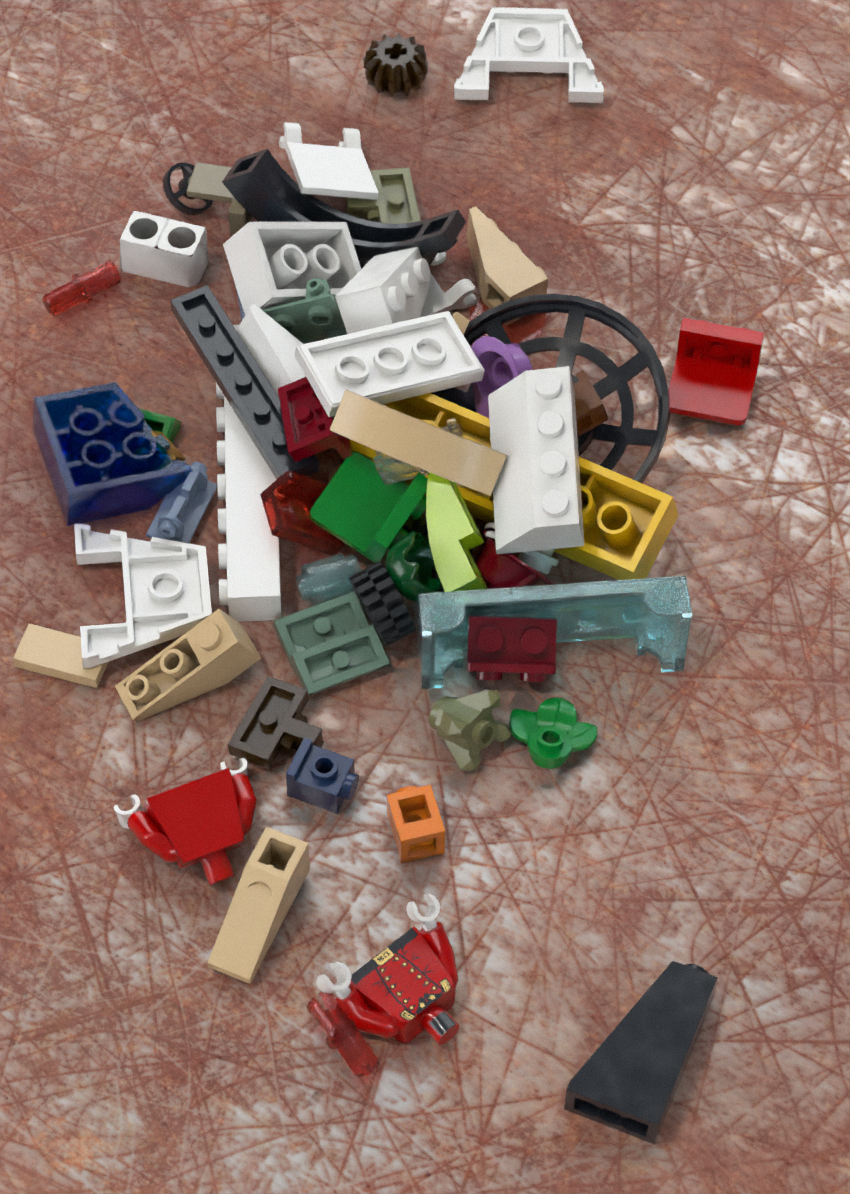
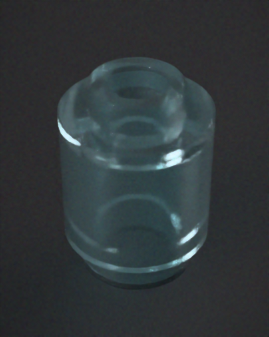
[296,553,361,606]

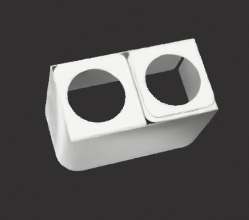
[120,211,209,287]

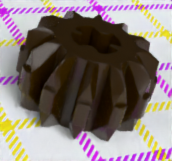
[364,32,428,97]

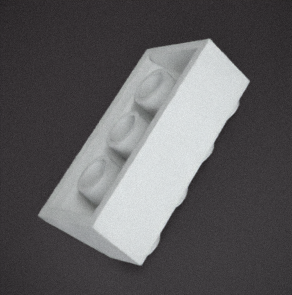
[488,366,584,554]

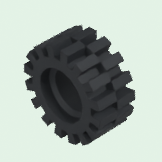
[349,561,416,647]

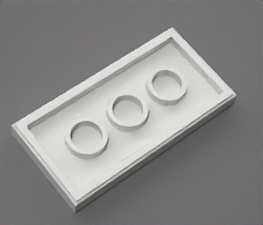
[295,311,485,417]

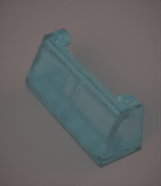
[414,576,692,689]

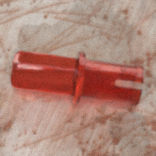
[42,260,121,316]
[307,992,379,1078]

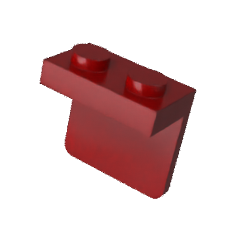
[669,318,764,426]

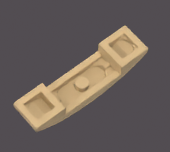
[330,389,507,496]

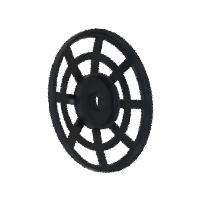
[431,294,670,483]

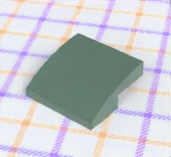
[273,591,390,696]

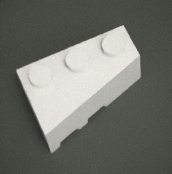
[335,247,431,334]

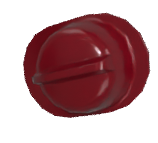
[475,530,560,600]

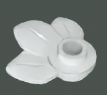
[484,522,559,574]

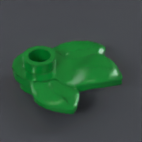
[509,697,597,769]

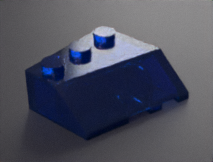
[33,382,193,526]

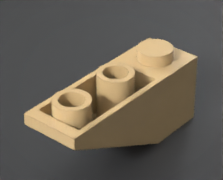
[466,206,548,326]
[115,609,261,722]
[208,827,310,984]

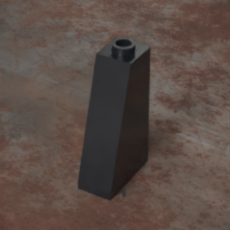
[564,961,718,1145]

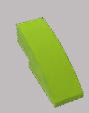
[426,472,487,604]

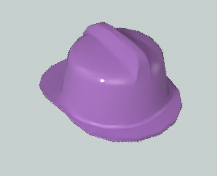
[471,336,533,418]

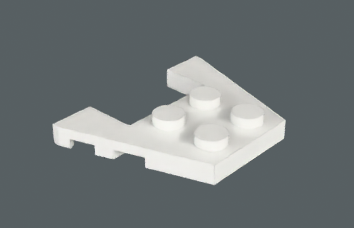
[454,7,604,103]
[74,524,212,669]

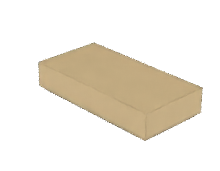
[13,623,108,688]

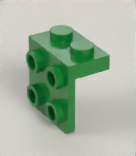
[309,452,428,563]

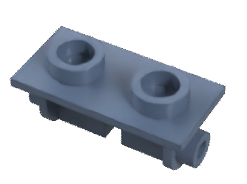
[146,462,218,543]

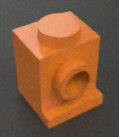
[386,784,445,863]

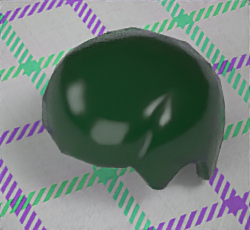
[386,531,442,602]

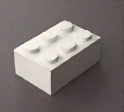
[223,222,361,315]

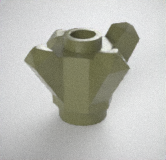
[429,690,511,771]

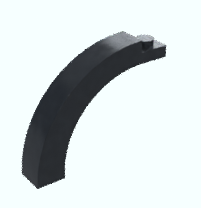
[222,148,466,269]

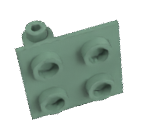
[262,278,347,344]

